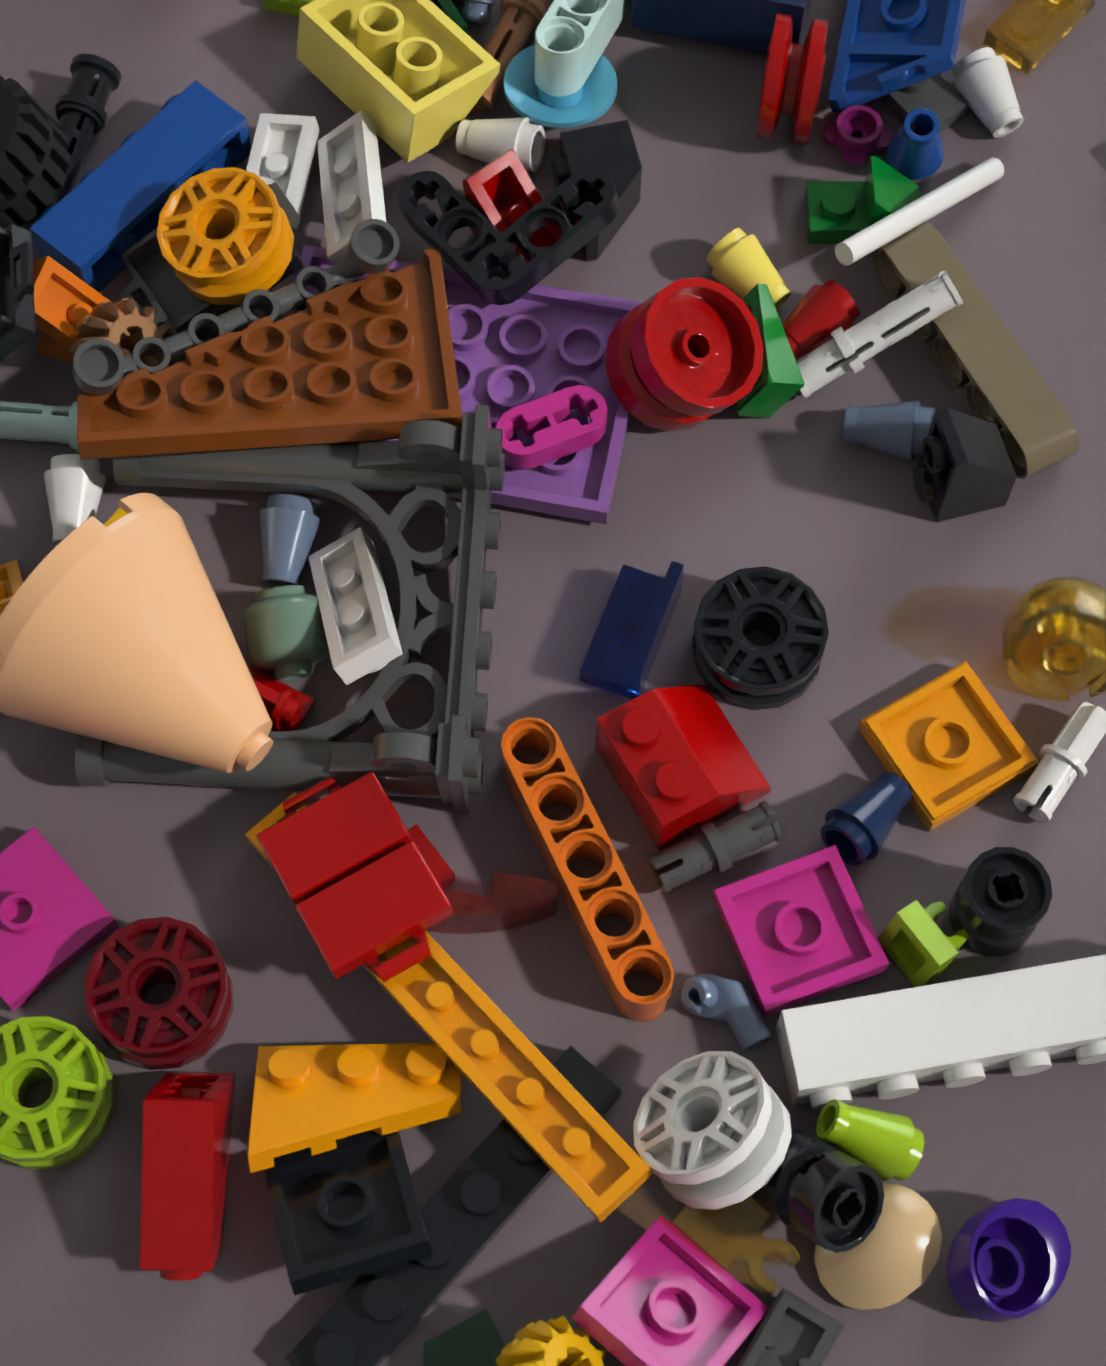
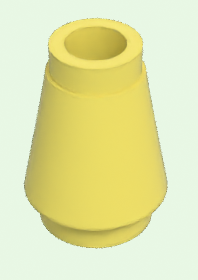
[705,228,791,310]

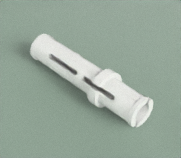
[796,269,963,398]

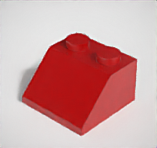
[595,684,771,851]

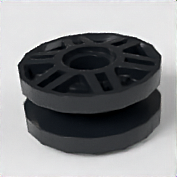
[692,566,829,710]

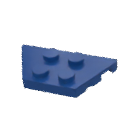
[828,0,966,112]

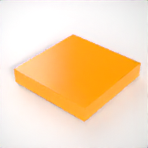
[858,661,1039,832]

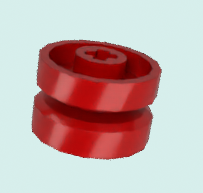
[605,277,764,432]

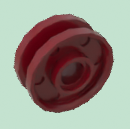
[84,917,233,1070]

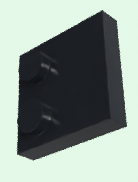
[264,1130,432,1295]

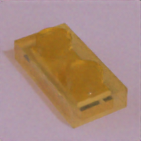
[983,0,1096,74]

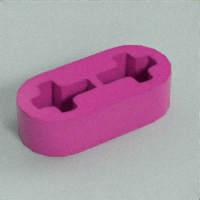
[496,385,608,470]

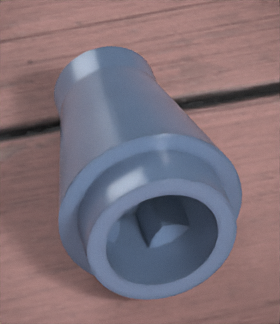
[843,400,935,461]
[259,494,321,588]

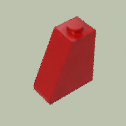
[140,1071,235,1281]

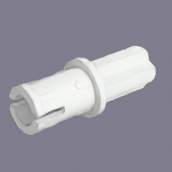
[1013,701,1106,823]

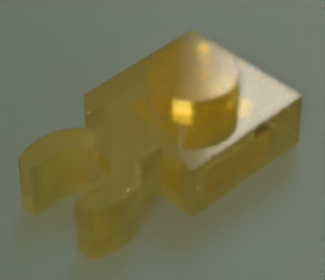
[671,1196,801,1295]

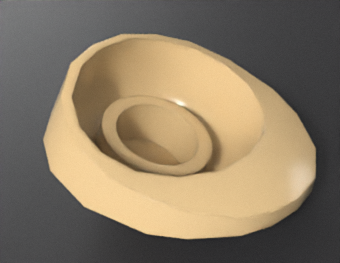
[813,1184,942,1310]

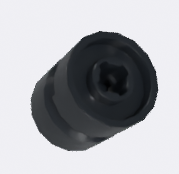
[949,847,1052,956]
[752,1129,884,1253]

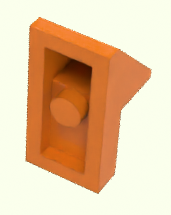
[33,256,114,363]

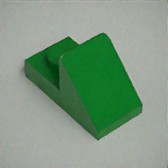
[804,156,921,244]

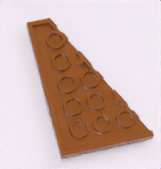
[77,248,462,460]

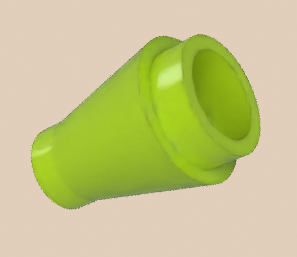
[816,1099,924,1181]

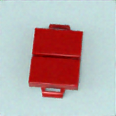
[256,772,453,982]

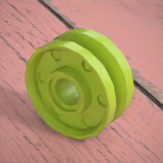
[0,1016,116,1170]

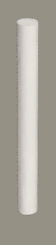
[835,157,1004,266]

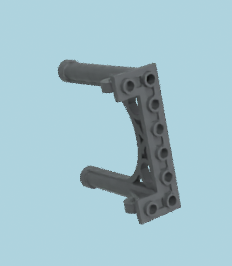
[75,405,505,813]

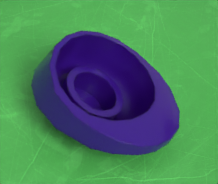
[946,1198,1071,1323]

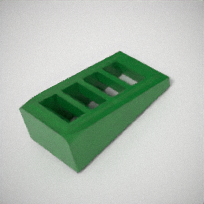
[734,284,805,418]

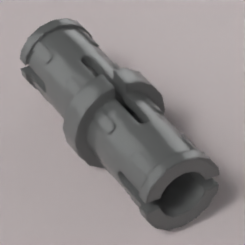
[647,801,783,894]

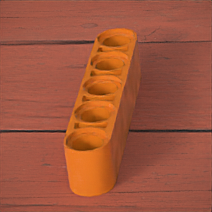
[501,717,674,1022]

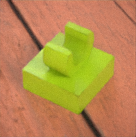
[878,900,969,987]

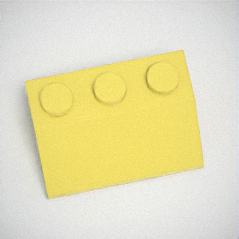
[296,0,500,163]

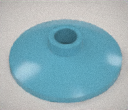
[503,44,618,128]

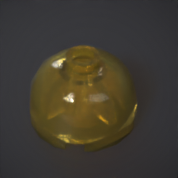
[1003,577,1106,701]

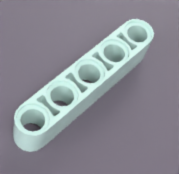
[534,0,633,96]

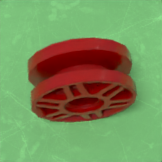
[757,13,829,144]

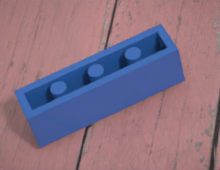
[30,80,252,292]

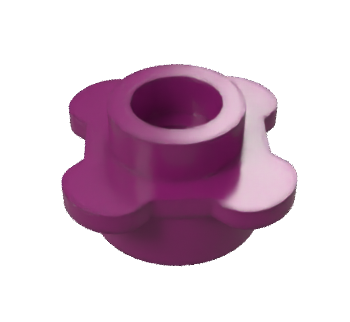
[823,105,892,166]

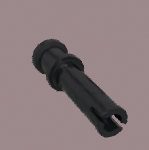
[37,53,122,219]

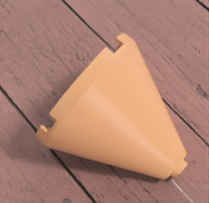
[0,493,273,773]

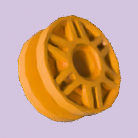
[156,167,295,305]

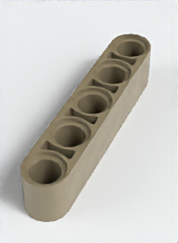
[871,222,1079,479]

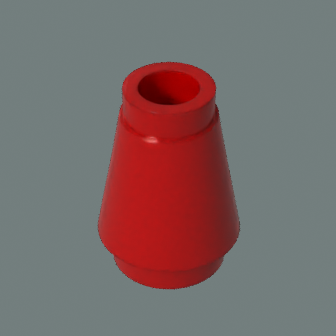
[782,279,860,361]

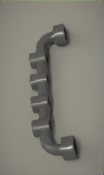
[72,219,400,395]

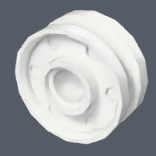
[633,1051,792,1210]

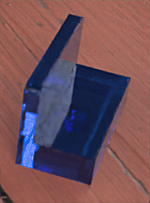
[579,561,684,699]

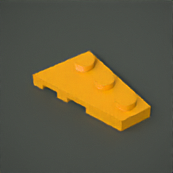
[248,1043,462,1174]

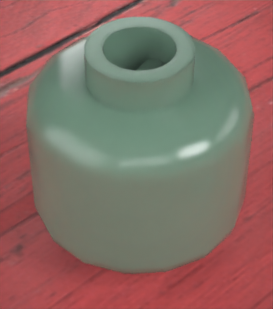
[242,585,329,681]

